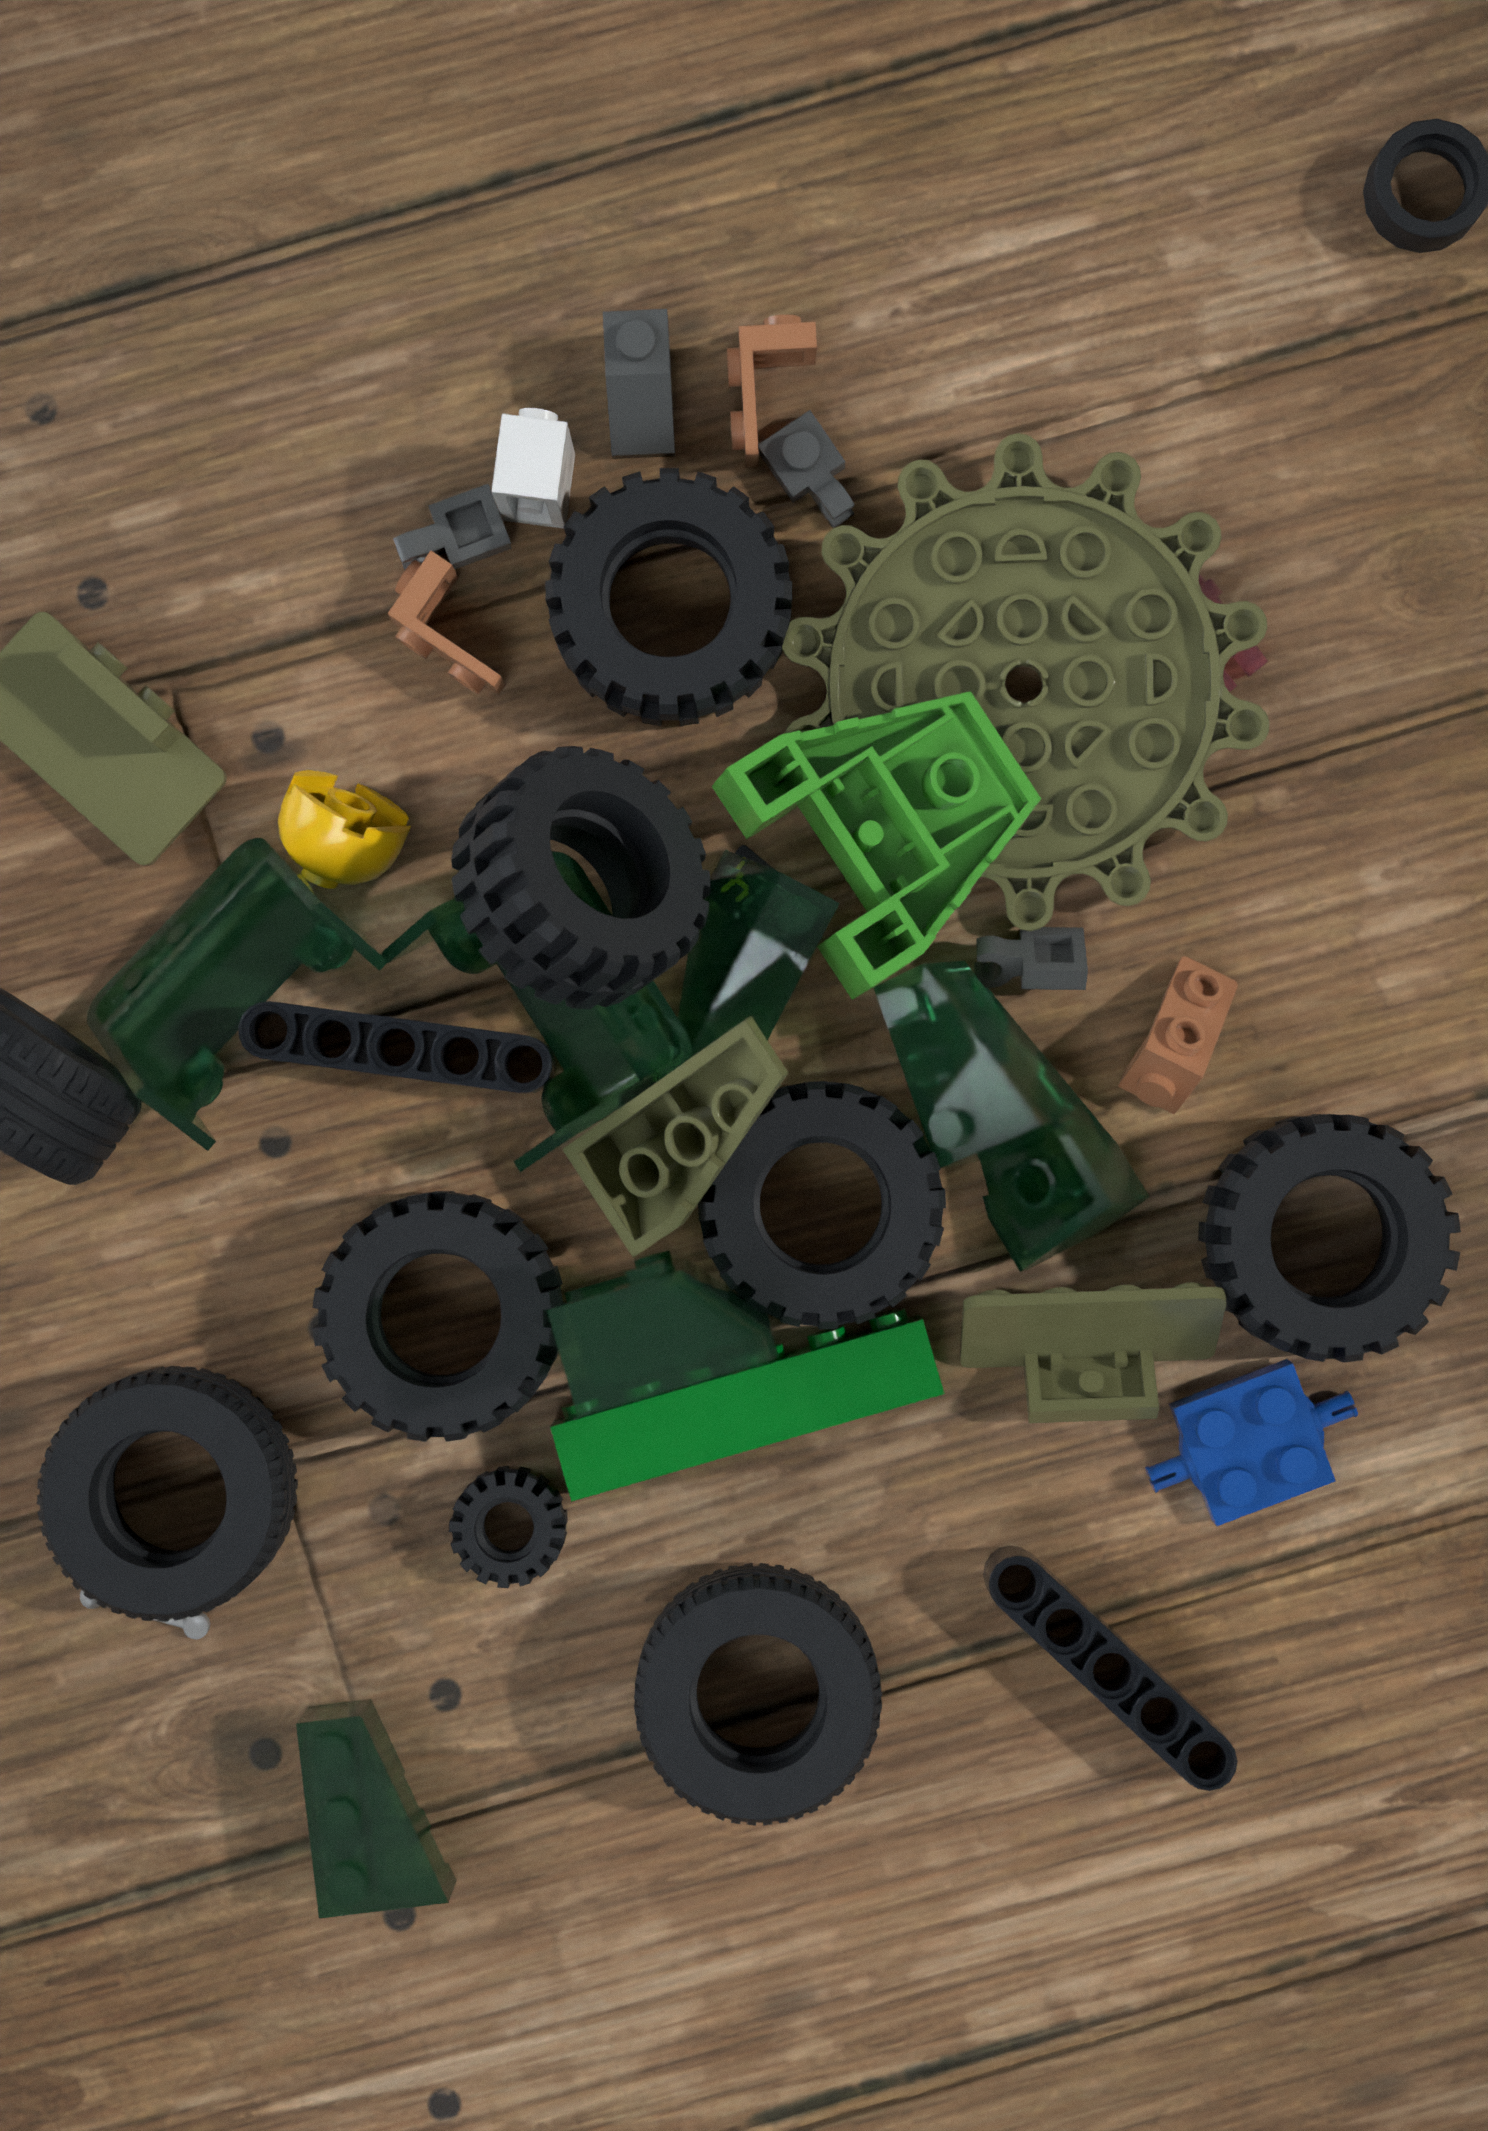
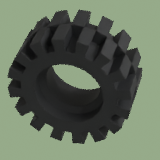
[449,1466,568,1588]

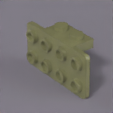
[0,612,227,866]
[960,1282,1227,1423]

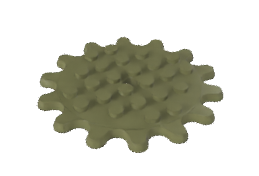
[782,433,1269,931]

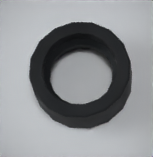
[1363,118,1488,253]

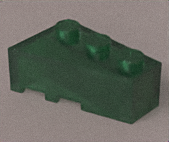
[873,960,1082,1169]
[296,1699,457,1919]

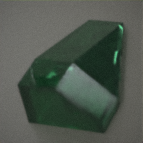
[668,849,839,1074]
[937,987,1150,1272]

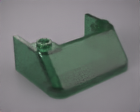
[87,838,388,1151]
[381,851,692,1172]
[547,1250,778,1417]

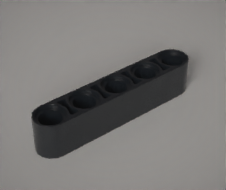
[238,1001,556,1094]
[983,1545,1238,1791]

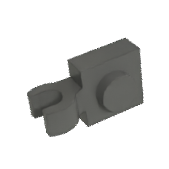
[758,410,855,528]
[393,484,512,570]
[974,927,1088,990]

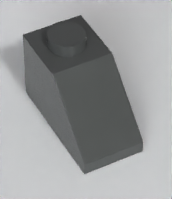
[603,309,675,459]

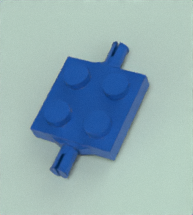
[1145,1359,1358,1526]

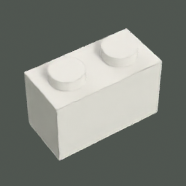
[492,408,575,528]

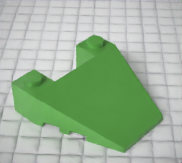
[711,691,1041,1000]

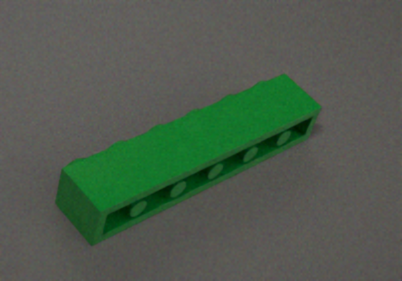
[550,1308,945,1502]

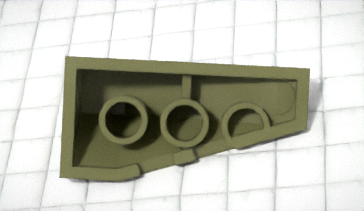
[562,1017,788,1257]

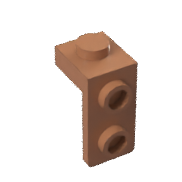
[727,315,817,468]
[388,551,506,695]
[1118,956,1238,1115]

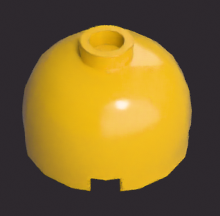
[278,770,411,889]

